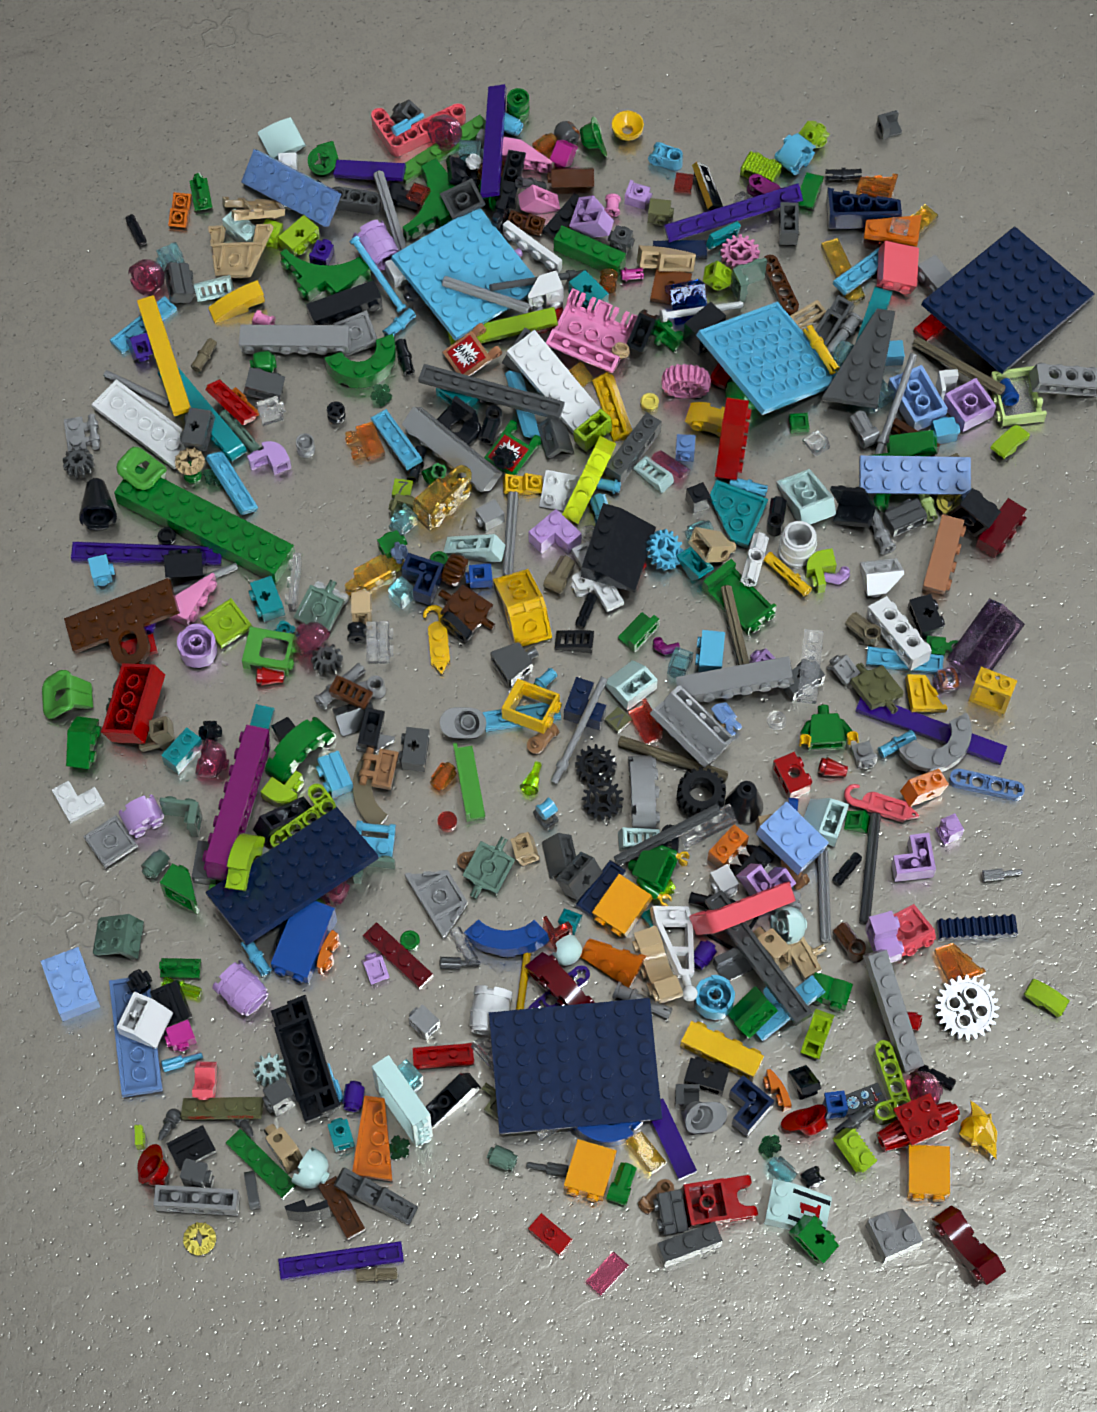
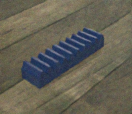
[936,914,1018,942]

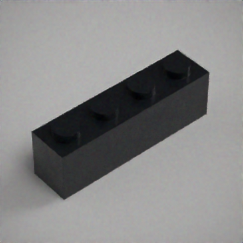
[306,280,382,325]

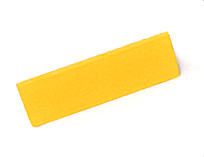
[592,372,633,443]

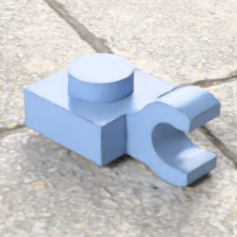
[711,702,742,736]

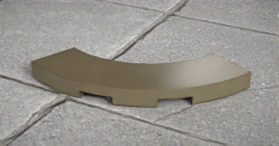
[353,756,388,825]

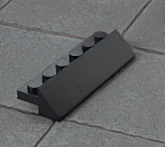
[271,995,341,1123]

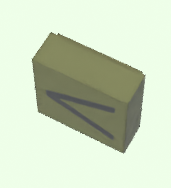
[605,706,632,734]

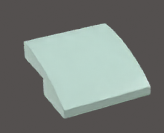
[257,117,306,160]

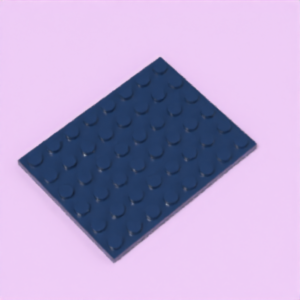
[921,226,1095,374]
[489,998,662,1135]

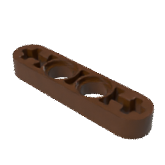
[764,254,799,316]

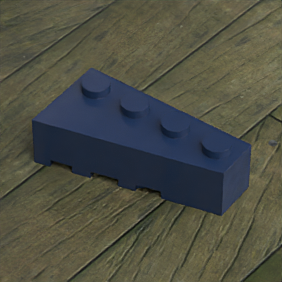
[826,188,902,229]

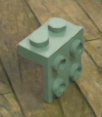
[93,914,144,960]

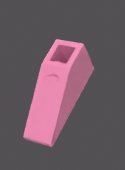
[502,137,552,173]
[169,573,217,626]

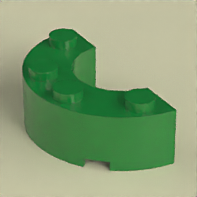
[324,334,396,389]
[265,717,336,784]

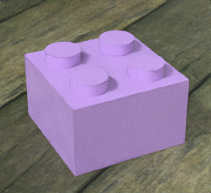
[943,378,996,433]

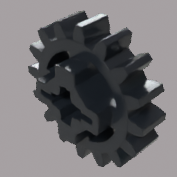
[575,744,617,784]
[582,778,624,820]

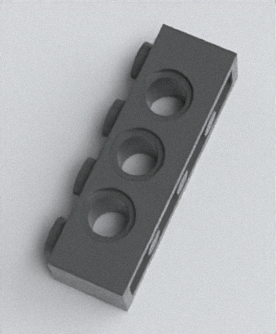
[605,412,662,485]

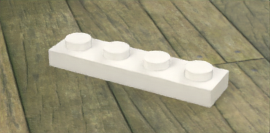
[503,220,562,273]

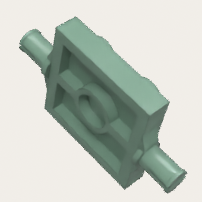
[293,579,345,639]
[462,836,515,899]

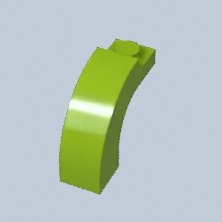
[225,833,265,891]

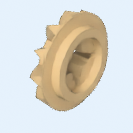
[175,447,205,475]

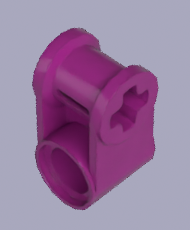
[747,174,781,197]

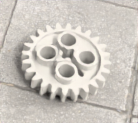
[934,975,999,1041]

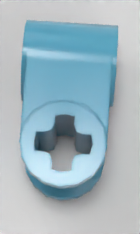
[648,142,683,171]

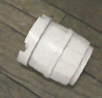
[778,521,817,569]
[469,985,513,1037]

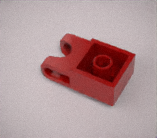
[681,1175,758,1229]

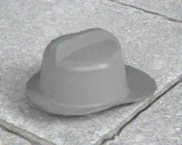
[440,707,486,738]
[681,1101,727,1134]

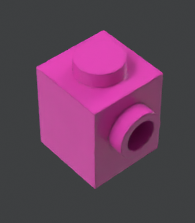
[550,139,578,168]
[164,1020,197,1052]

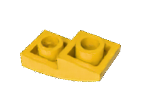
[503,473,543,495]

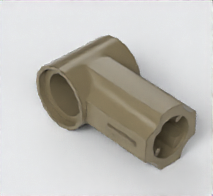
[543,555,575,594]
[845,612,881,647]

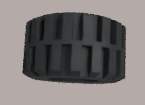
[677,767,726,818]

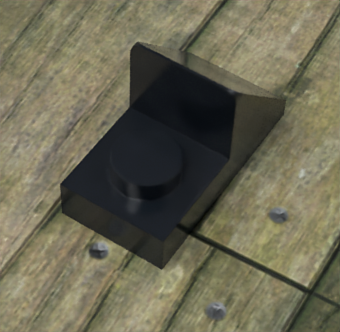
[358,708,385,749]
[788,1065,821,1100]

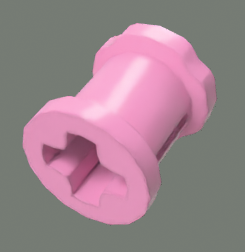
[604,194,621,217]
[252,310,276,325]

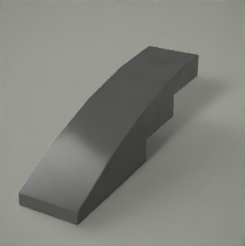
[333,1167,418,1225]

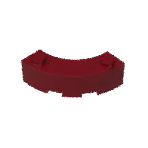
[525,952,595,1006]
[932,1205,1006,1285]

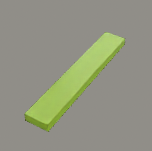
[448,307,558,345]

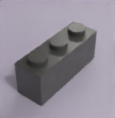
[656,1222,723,1268]

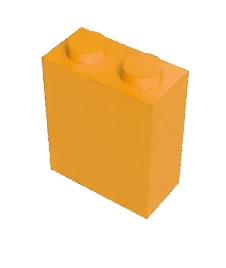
[592,874,653,937]
[564,1139,617,1202]
[907,1145,950,1202]

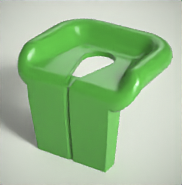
[116,446,167,490]
[42,670,93,719]

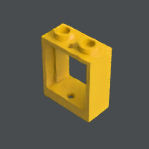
[969,667,1018,715]
[501,679,562,734]

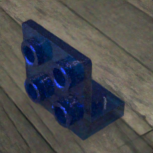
[665,279,708,325]

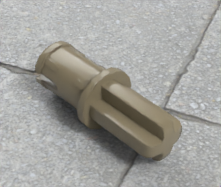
[190,338,217,372]
[356,1266,398,1283]

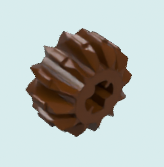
[441,554,468,586]

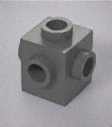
[390,99,422,125]
[608,225,635,255]

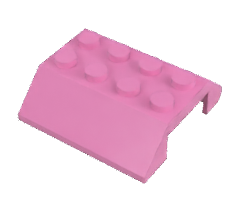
[546,288,638,373]

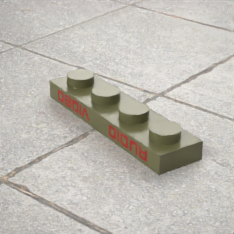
[181,1097,264,1120]

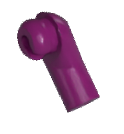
[653,637,681,655]

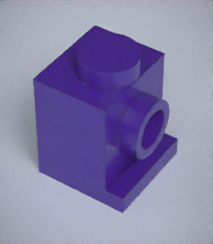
[309,239,335,265]
[126,332,154,363]

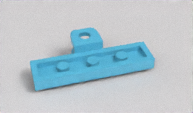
[756,975,825,1041]

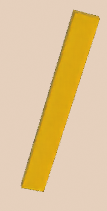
[137,295,191,417]

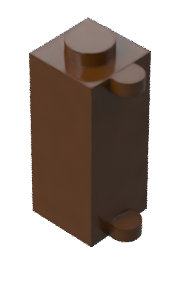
[547,167,594,188]

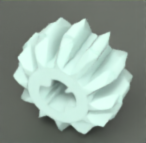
[253,1053,287,1087]

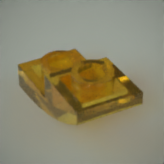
[911,204,938,235]

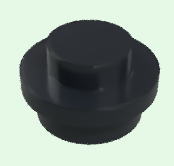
[157,527,176,545]

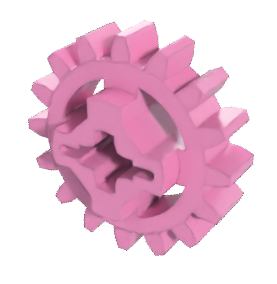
[720,234,760,270]

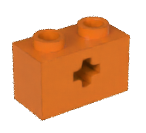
[900,769,949,807]
[707,824,749,869]

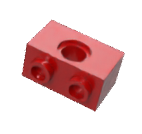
[772,751,813,798]

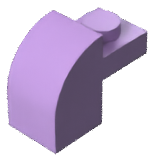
[247,441,291,475]

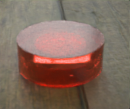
[438,811,457,832]

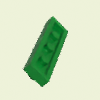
[225,1129,297,1200]

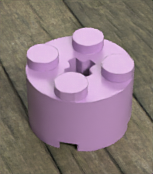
[177,624,217,668]
[118,794,164,838]

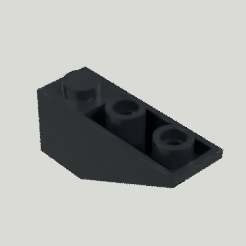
[498,150,526,209]
[425,1073,481,1128]

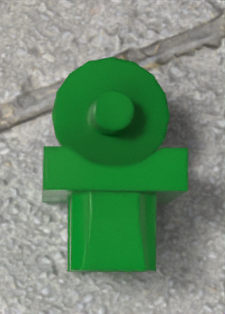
[653,319,684,353]

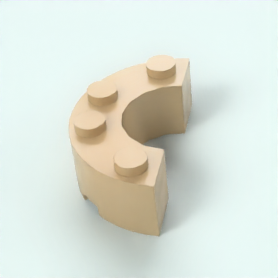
[632,926,683,1004]

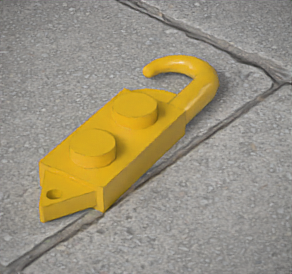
[423,605,450,675]

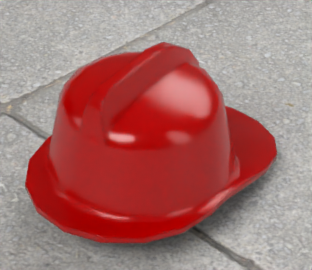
[781,1104,828,1136]
[137,1144,169,1186]

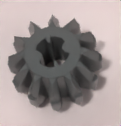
[62,447,94,479]
[311,643,343,676]

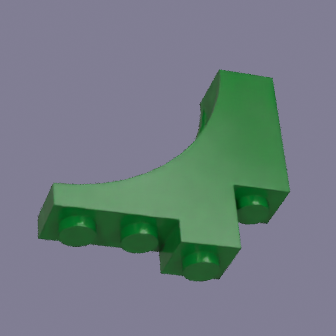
[403,158,456,241]
[280,249,371,302]
[868,430,938,513]

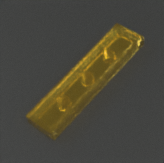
[821,238,865,303]

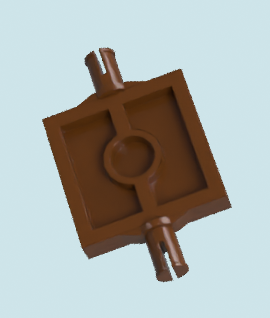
[438,584,496,633]

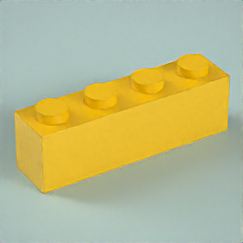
[680,1021,764,1082]

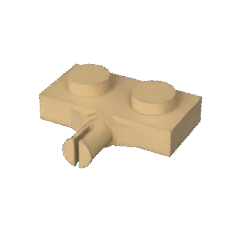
[789,937,827,980]

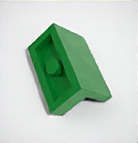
[618,612,660,652]

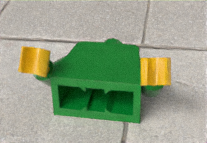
[799,705,859,750]
[628,846,690,906]

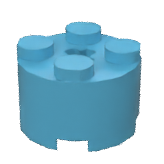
[774,133,816,175]
[694,975,735,1020]

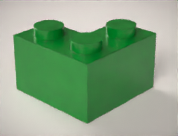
[66,716,102,769]

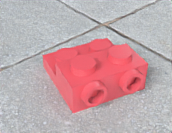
[893,904,936,957]

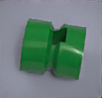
[507,88,530,121]

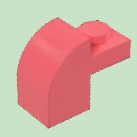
[192,1061,217,1100]

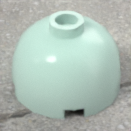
[771,906,807,945]
[292,1147,330,1189]

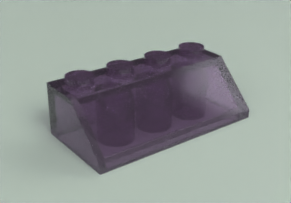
[946,598,1025,682]

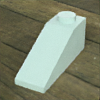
[443,534,506,562]

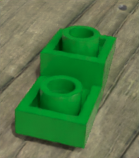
[797,173,824,209]

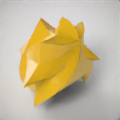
[959,1100,997,1160]

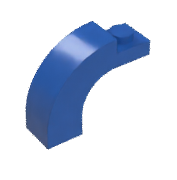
[573,1122,643,1147]

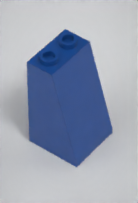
[271,901,337,984]

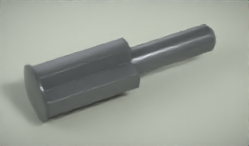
[439,956,480,969]
[526,1162,569,1177]

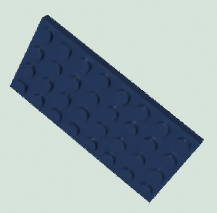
[205,807,379,946]

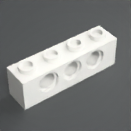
[866,596,932,671]

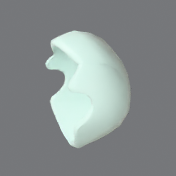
[553,935,582,966]

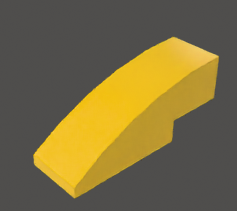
[208,280,265,324]

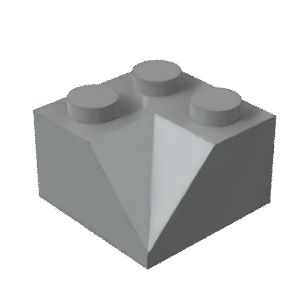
[865,1209,923,1263]

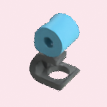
[533,797,559,829]

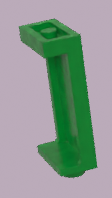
[702,559,777,635]

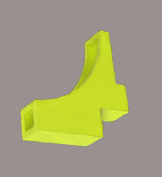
[562,436,616,524]

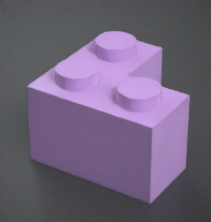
[569,196,614,238]
[528,509,582,555]
[891,833,936,882]
[736,864,796,896]
[865,911,904,962]

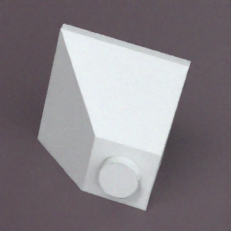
[860,558,904,597]

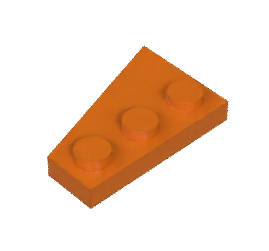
[864,215,921,247]
[580,939,646,988]

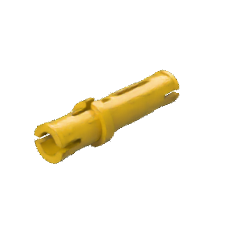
[803,325,840,375]
[763,552,812,597]

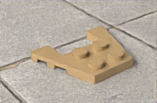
[222,197,285,221]
[208,224,273,278]

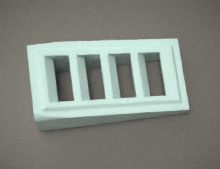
[194,275,234,302]
[633,456,674,493]
[618,827,660,850]

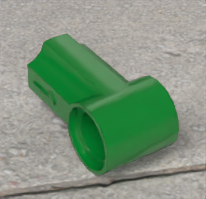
[422,463,447,486]
[606,1162,637,1206]

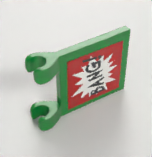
[484,420,542,475]

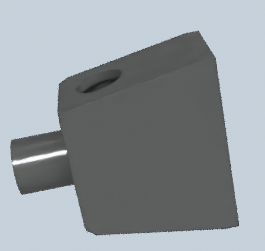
[490,642,539,688]

